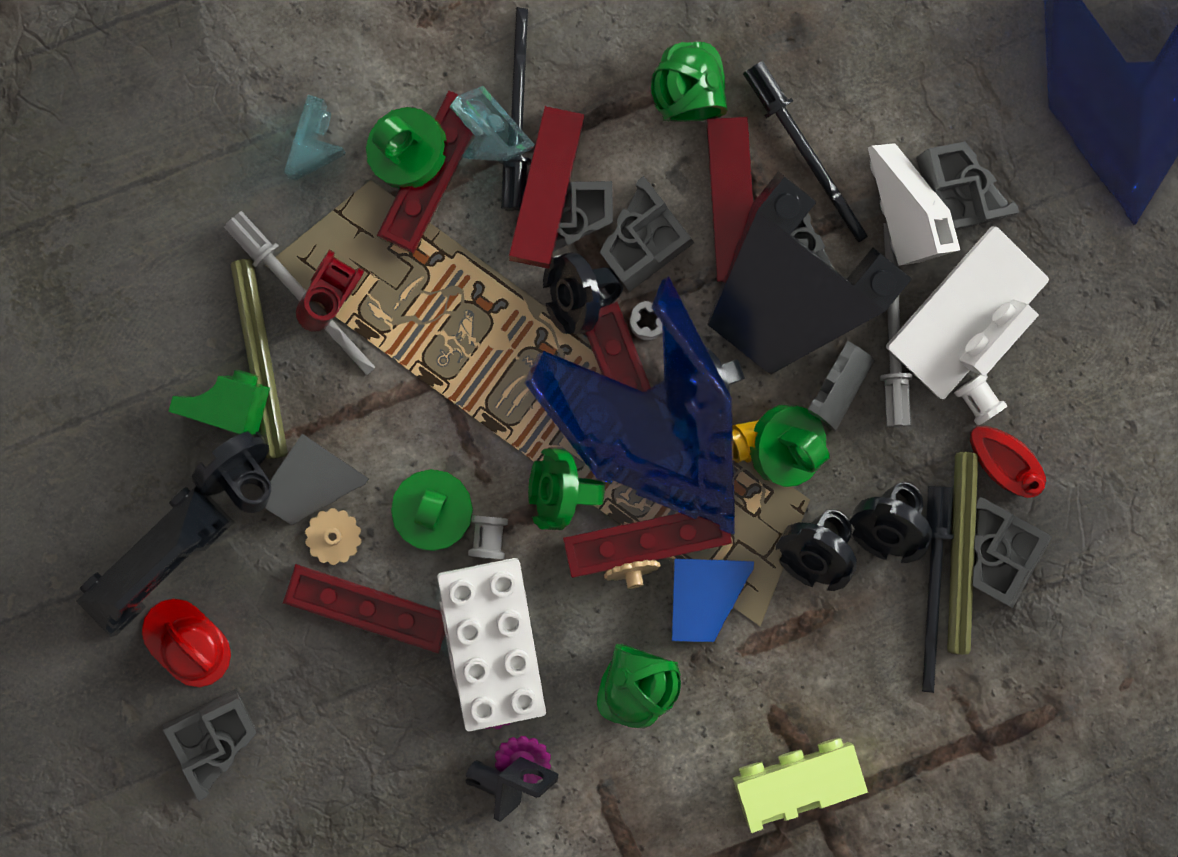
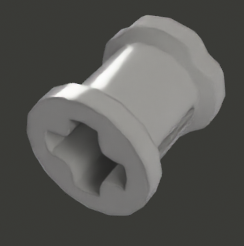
[629,301,666,340]
[468,515,508,559]

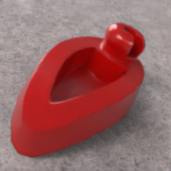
[970,426,1046,498]

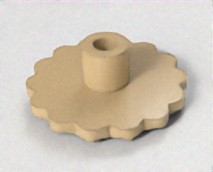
[305,508,361,565]
[604,560,661,589]

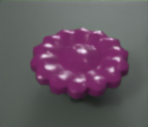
[495,736,551,783]

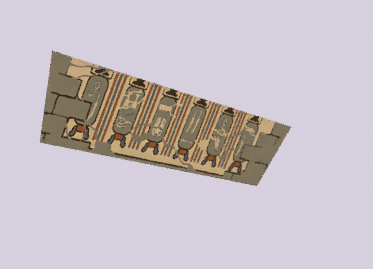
[265,180,810,627]

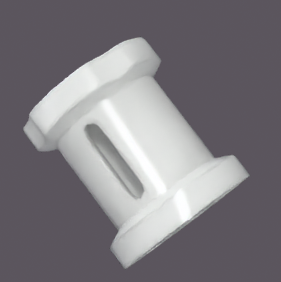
[954,375,1007,426]

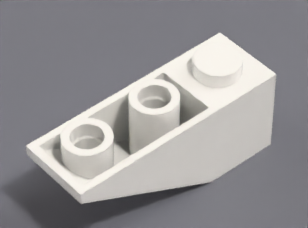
[868,143,960,266]

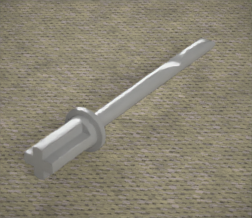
[224,211,375,375]
[880,223,913,427]

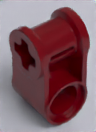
[296,249,365,332]

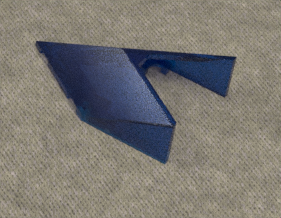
[1044,0,1178,225]
[524,276,735,535]

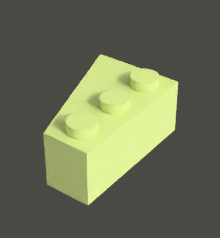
[733,738,868,833]

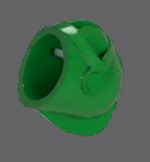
[651,42,728,122]
[597,644,681,729]

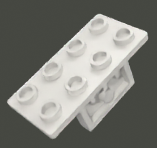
[886,226,1049,399]
[437,558,546,731]

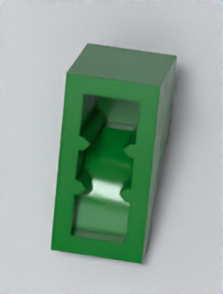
[168,370,270,435]

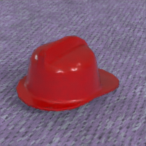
[142,598,231,687]

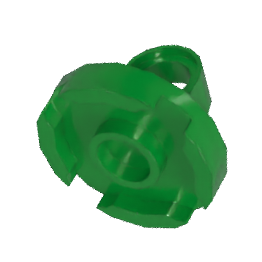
[366,107,447,189]
[750,405,830,487]
[528,448,606,530]
[391,469,473,551]

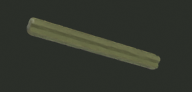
[231,259,288,459]
[947,452,978,655]

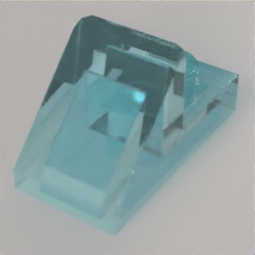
[450,86,535,161]
[284,95,346,180]

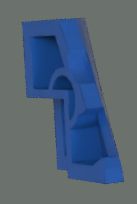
[672,559,754,642]

